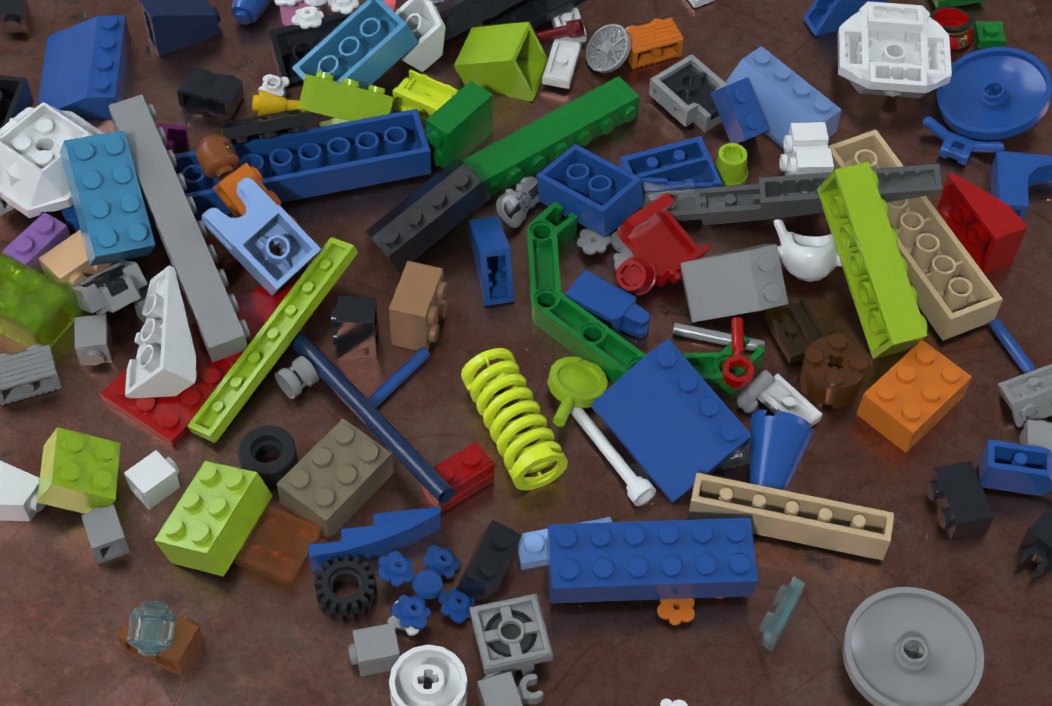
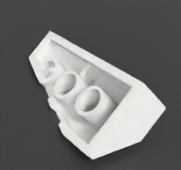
[125,265,197,398]

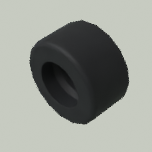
[237,425,298,489]

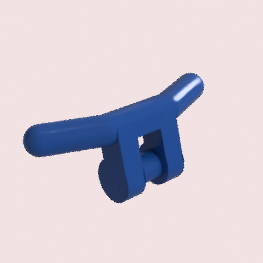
[923,116,1004,166]

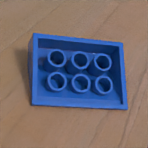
[37,15,131,121]
[591,339,752,504]

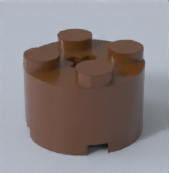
[799,333,868,408]

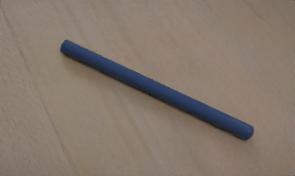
[289,330,455,504]

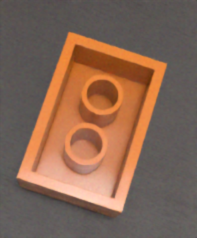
[856,340,972,453]

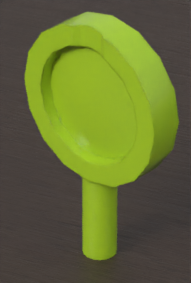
[547,356,608,427]

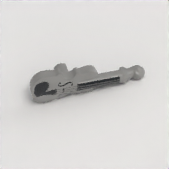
[496,158,557,228]

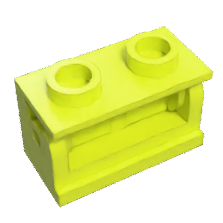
[393,69,458,124]

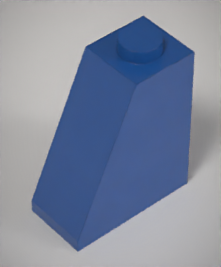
[803,0,889,36]
[469,216,515,306]

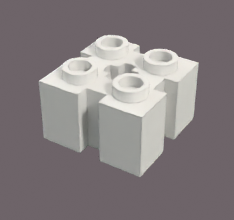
[779,122,834,176]

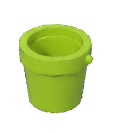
[714,143,748,187]

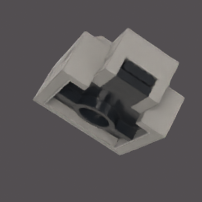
[649,54,727,132]
[68,260,148,315]

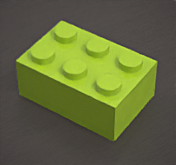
[154,461,273,577]

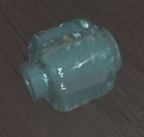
[127,601,176,656]

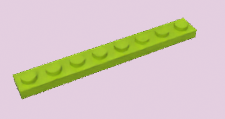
[187,237,358,443]

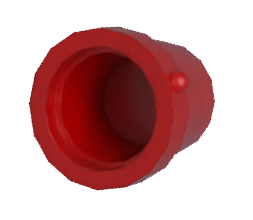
[616,256,659,295]

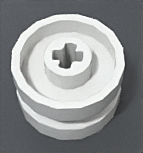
[389,644,468,706]

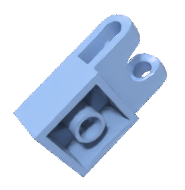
[202,177,321,296]

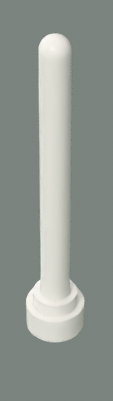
[570,407,656,506]

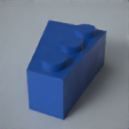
[618,136,722,193]

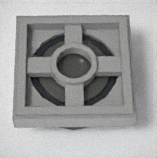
[469,593,553,678]

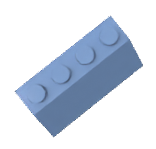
[725,46,842,148]

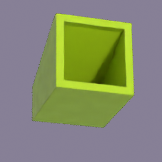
[454,22,548,101]

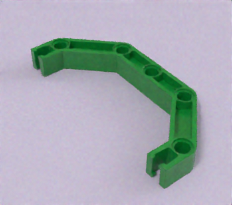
[526,201,765,395]

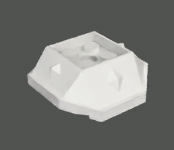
[837,1,952,98]
[0,102,105,218]

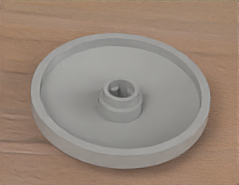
[842,587,984,706]

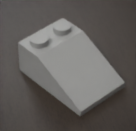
[680,244,788,322]

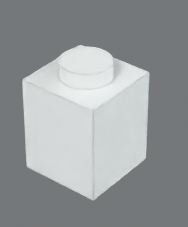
[124,450,180,510]

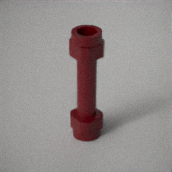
[535,19,584,42]

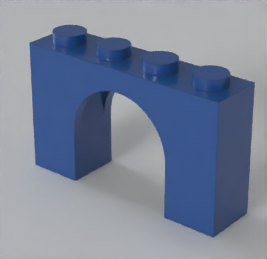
[990,151,1052,221]

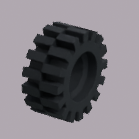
[314,554,377,621]

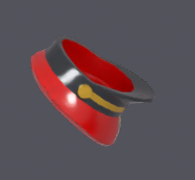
[931,6,976,50]

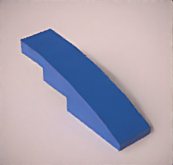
[308,507,441,572]

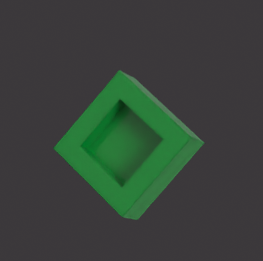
[973,21,1006,48]

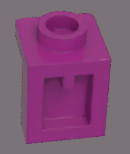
[157,123,189,154]

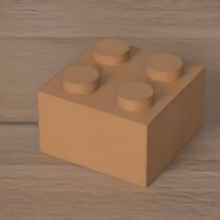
[389,261,448,351]

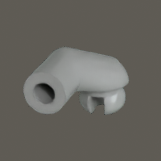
[737,370,776,413]

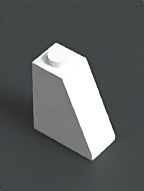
[0,461,45,521]

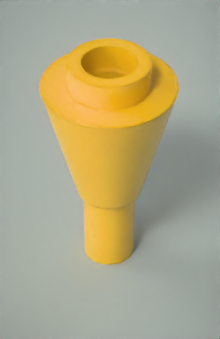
[252,89,300,116]

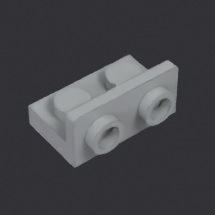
[998,364,1052,427]

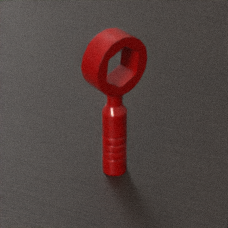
[721,317,755,389]

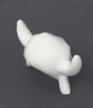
[773,219,842,282]

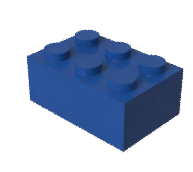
[536,144,643,238]

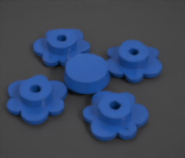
[378,545,475,630]

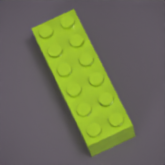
[817,161,928,359]

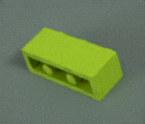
[298,71,394,121]

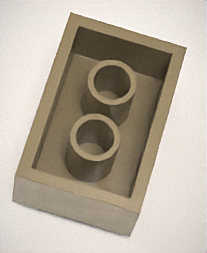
[277,419,394,539]

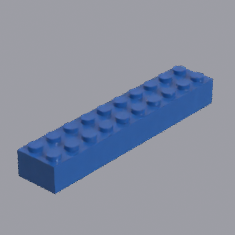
[140,109,431,228]

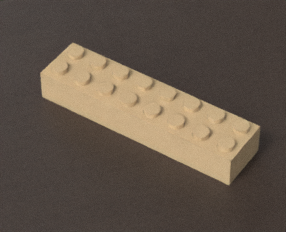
[828,129,1003,340]

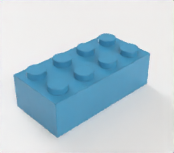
[292,0,419,89]
[60,130,155,266]

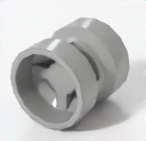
[275,356,319,399]

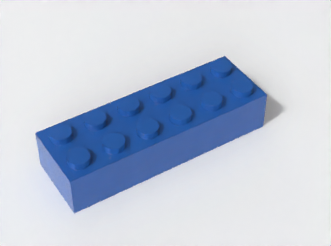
[546,518,758,603]

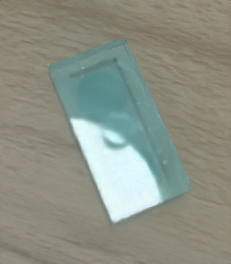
[759,576,806,651]

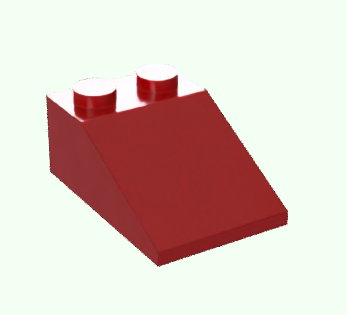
[936,173,1027,274]

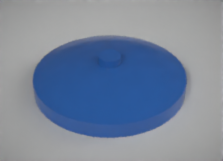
[937,47,1052,140]

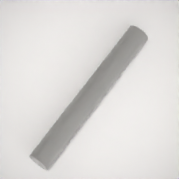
[673,323,765,351]

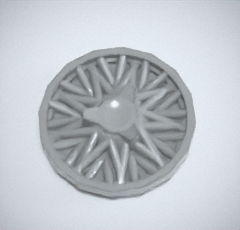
[586,24,631,73]

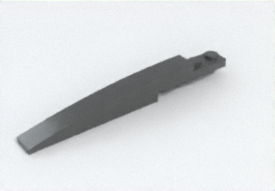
[642,164,943,225]

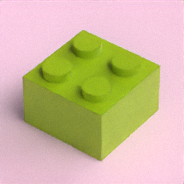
[37,427,121,514]

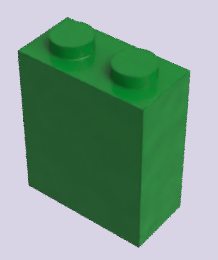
[426,81,493,168]

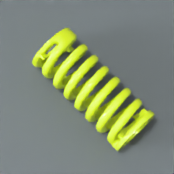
[461,348,568,491]

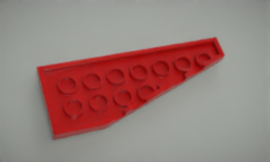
[100,261,312,448]

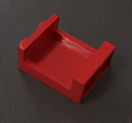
[616,193,712,288]

